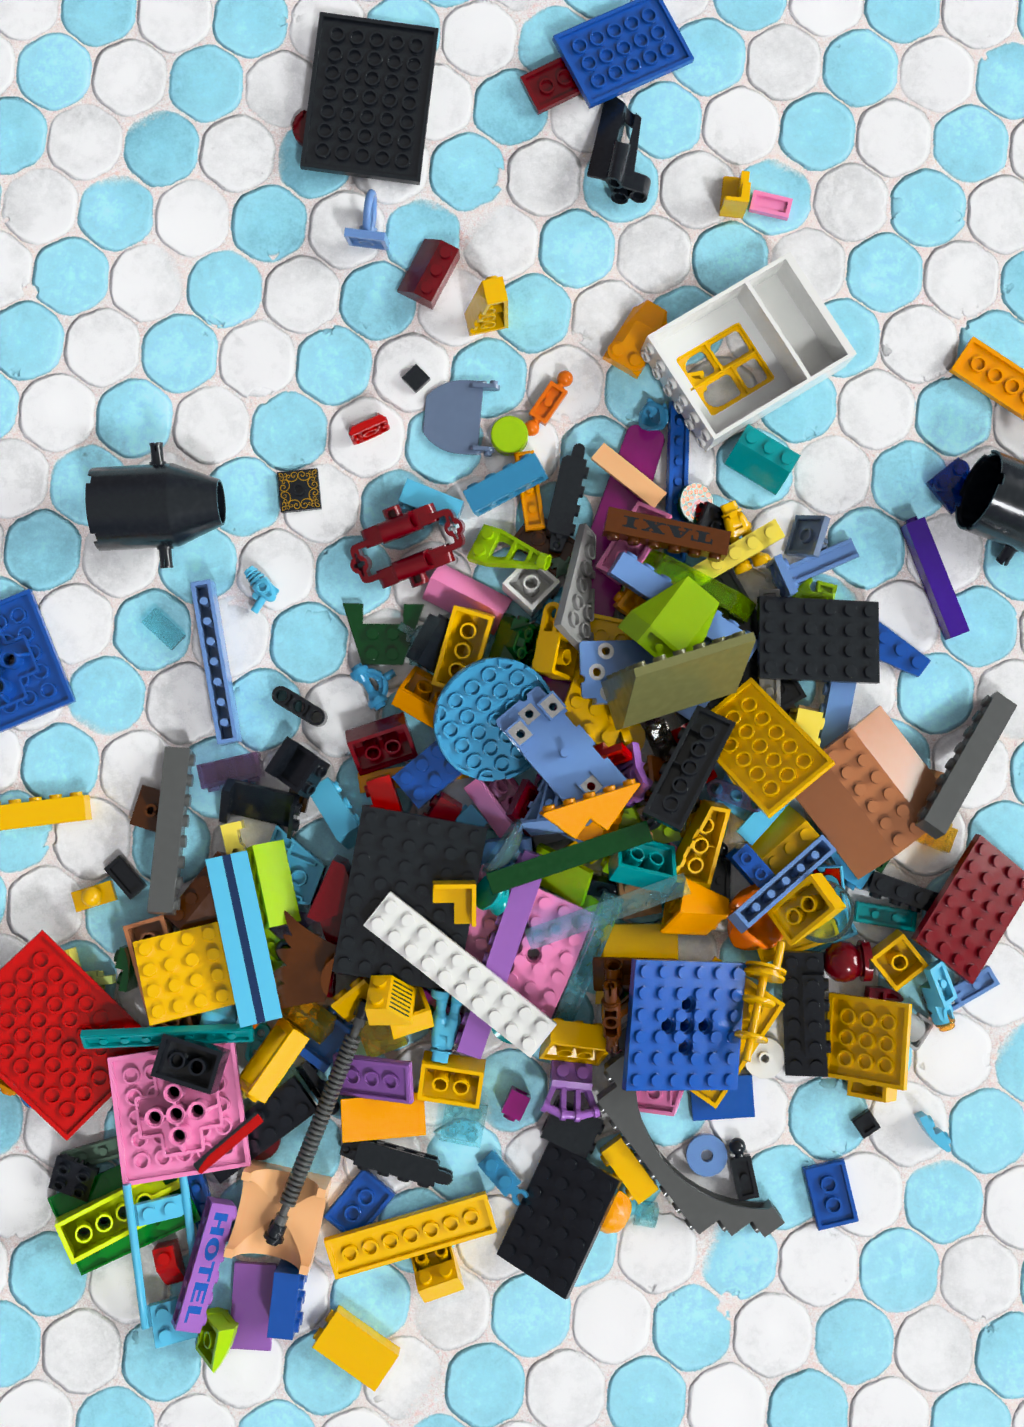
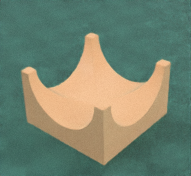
[223,1160,332,1276]

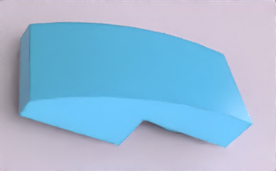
[914,1111,951,1152]

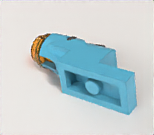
[920,960,958,1032]

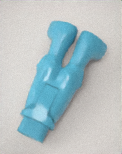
[430,989,463,1063]

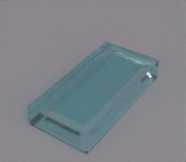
[141,608,186,650]

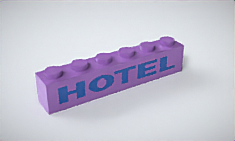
[171,1196,237,1334]

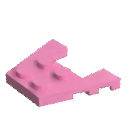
[616,1049,684,1116]

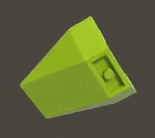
[617,576,719,658]

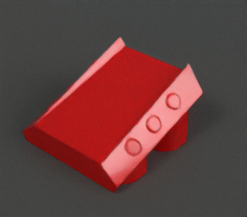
[348,412,390,445]

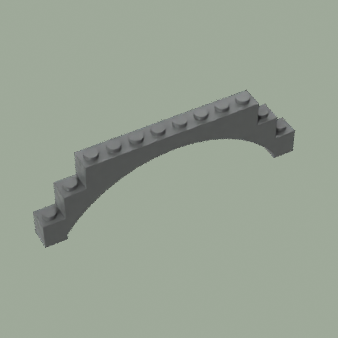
[596,1021,785,1238]

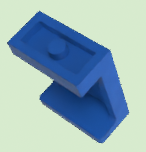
[725,842,775,888]
[299,1005,353,1073]

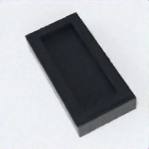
[104,855,147,900]

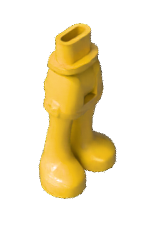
[720,500,771,575]

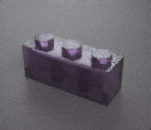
[196,751,265,793]

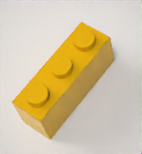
[600,1133,659,1204]

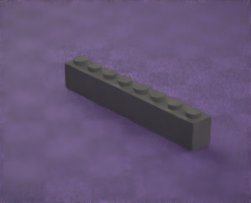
[915,691,1017,839]
[147,747,196,915]

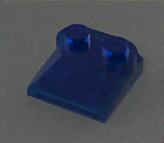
[925,457,970,515]

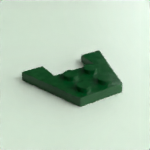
[343,603,424,665]

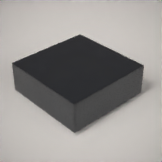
[402,364,430,393]
[851,1108,881,1139]

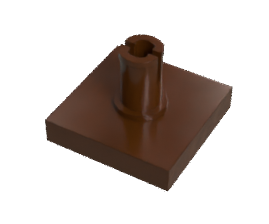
[130,785,160,832]

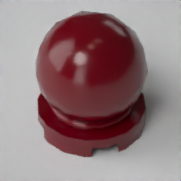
[824,940,874,982]

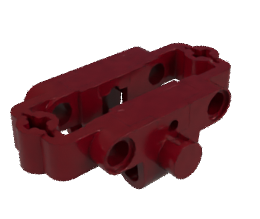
[350,503,465,589]

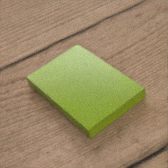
[536,843,594,907]

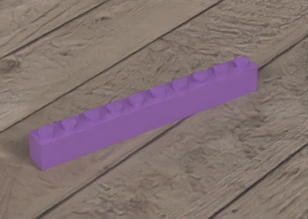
[454,849,542,1060]

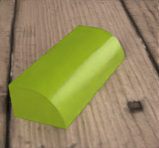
[246,839,301,929]

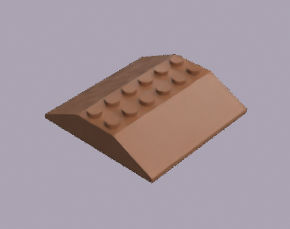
[795,706,937,880]

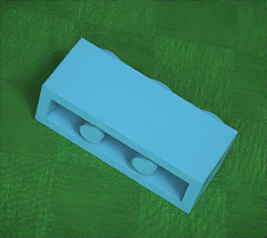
[398,478,465,527]

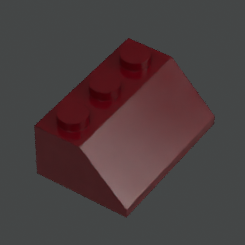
[397,239,460,310]
[345,712,418,776]

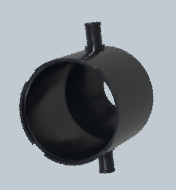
[85,442,226,568]
[955,450,1024,566]

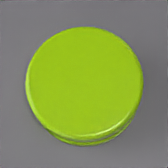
[491,416,528,456]

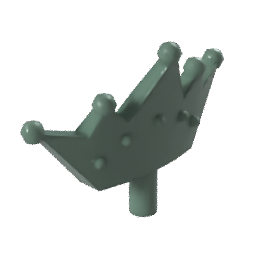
[551,556,571,579]

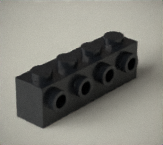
[863,871,939,913]

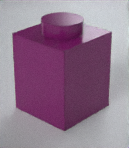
[501,1086,531,1122]

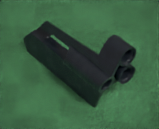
[587,97,651,204]

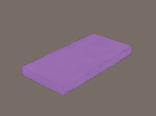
[333,1052,414,1104]
[231,1261,277,1351]

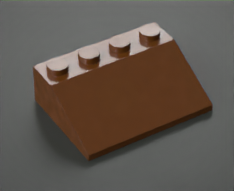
[165,851,227,930]

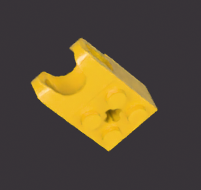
[532,602,579,681]

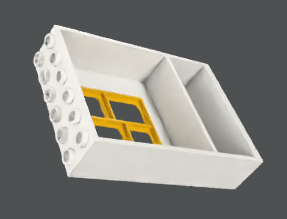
[640,252,857,452]

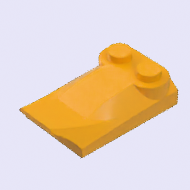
[603,300,667,379]

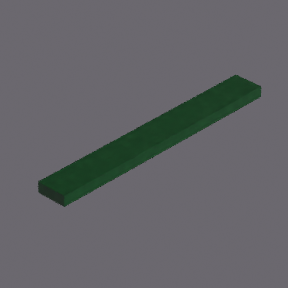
[486,821,653,895]

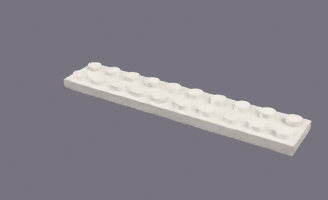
[363,891,557,1058]

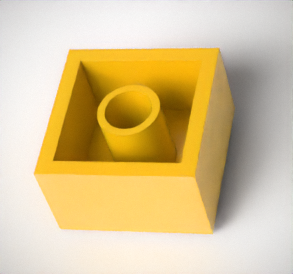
[869,929,929,992]

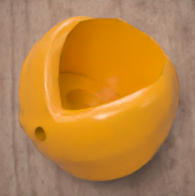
[600,1190,632,1234]

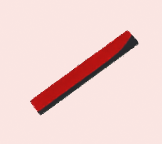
[193,1112,263,1174]

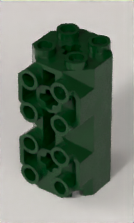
[488,613,540,667]

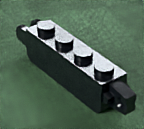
[545,443,589,554]
[340,1140,453,1188]

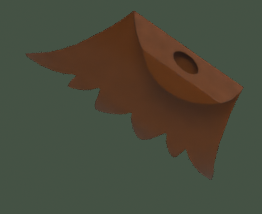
[273,910,337,1009]

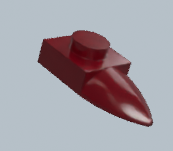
[864,986,904,1002]

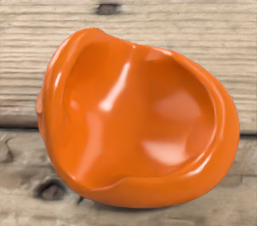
[726,884,784,951]

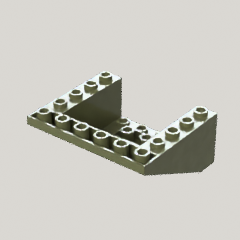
[601,630,756,730]

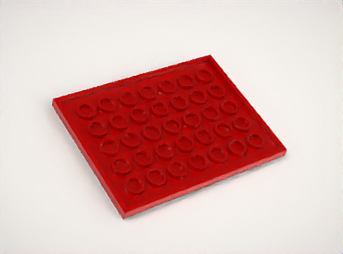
[0,930,159,1141]

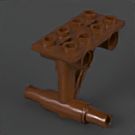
[592,957,677,1054]

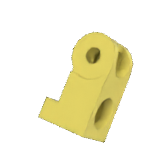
[220,820,247,854]

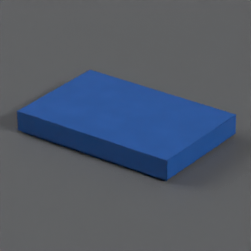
[690,1074,755,1121]
[802,1158,859,1231]
[323,1170,396,1232]

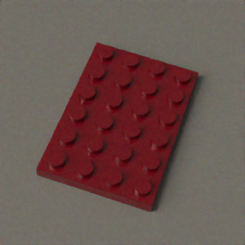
[911,834,1024,984]

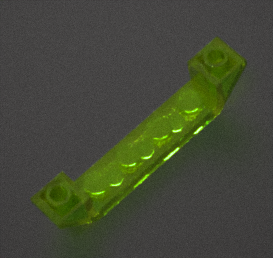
[642,549,757,623]

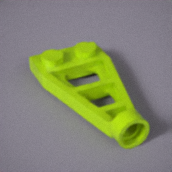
[467,524,551,571]

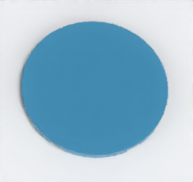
[433,657,555,781]

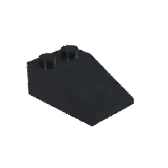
[150,1033,230,1095]

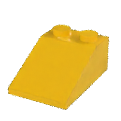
[767,873,846,946]

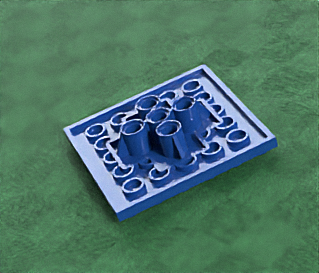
[0,589,76,733]
[622,959,746,1091]

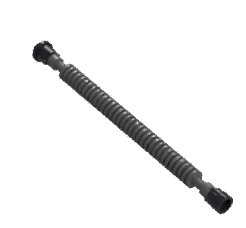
[263,998,368,1246]

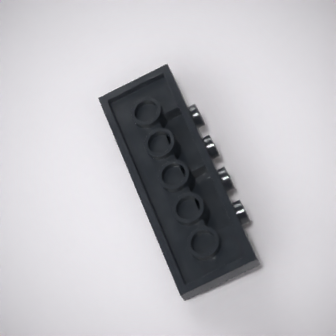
[642,705,736,833]
[781,951,831,1077]

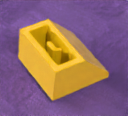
[330,976,370,1022]
[411,1246,464,1303]

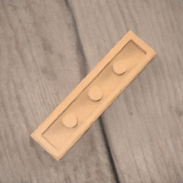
[591,443,667,508]

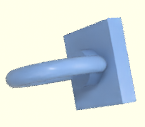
[344,189,390,250]

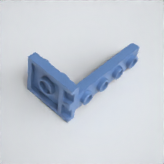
[765,538,860,598]

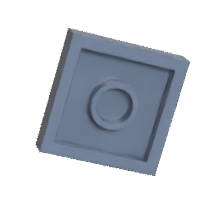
[784,515,831,557]

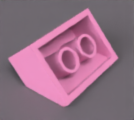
[464,778,519,838]

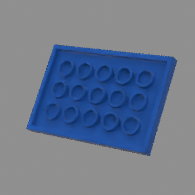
[552,0,694,109]

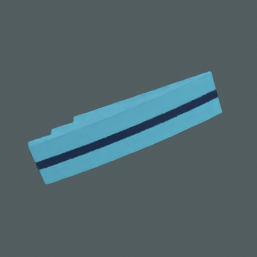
[205,850,282,1028]

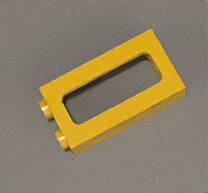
[240,1017,309,1104]

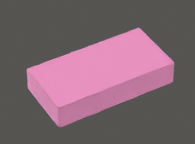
[748,190,793,221]

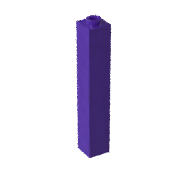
[900,516,970,640]

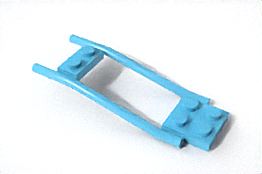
[122,1176,198,1349]

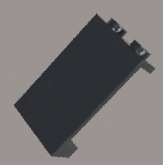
[219,778,302,839]

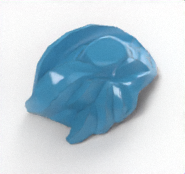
[638,398,669,431]

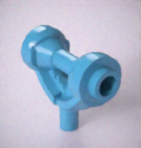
[350,663,396,711]

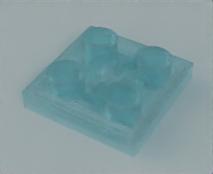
[439,1104,488,1148]

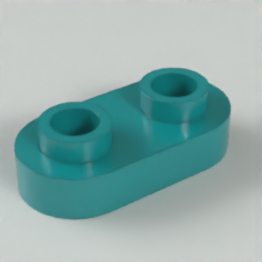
[245,1023,271,1062]

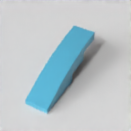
[736,800,792,846]

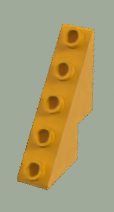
[539,778,640,839]

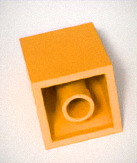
[660,878,730,936]

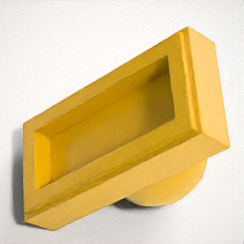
[71,880,118,912]

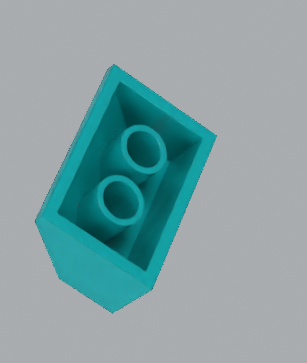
[724,424,801,495]
[608,841,677,894]

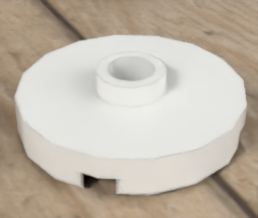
[745,1037,785,1079]

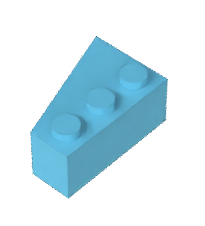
[311,777,360,850]

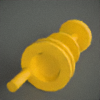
[734,941,787,1062]

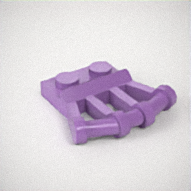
[615,742,653,808]
[540,1060,600,1122]

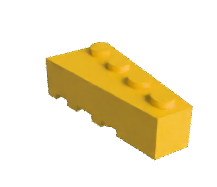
[464,276,508,336]
[675,799,731,889]

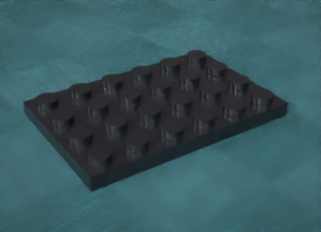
[757,596,880,684]
[497,1142,623,1300]

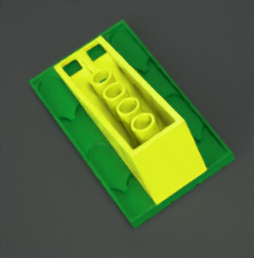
[47,1164,201,1276]

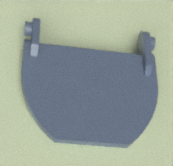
[423,380,500,457]

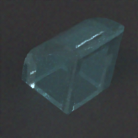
[633,1200,659,1228]

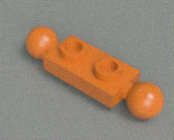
[525,370,573,436]

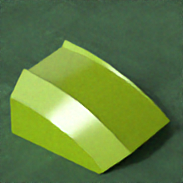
[195,1307,239,1373]

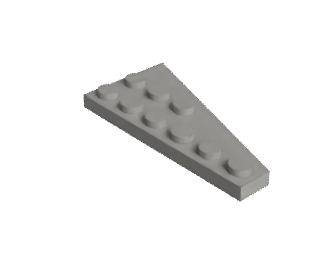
[554,523,596,652]

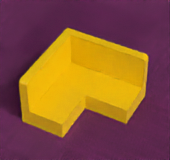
[719,171,751,219]
[433,880,476,927]

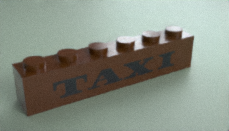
[602,507,731,562]

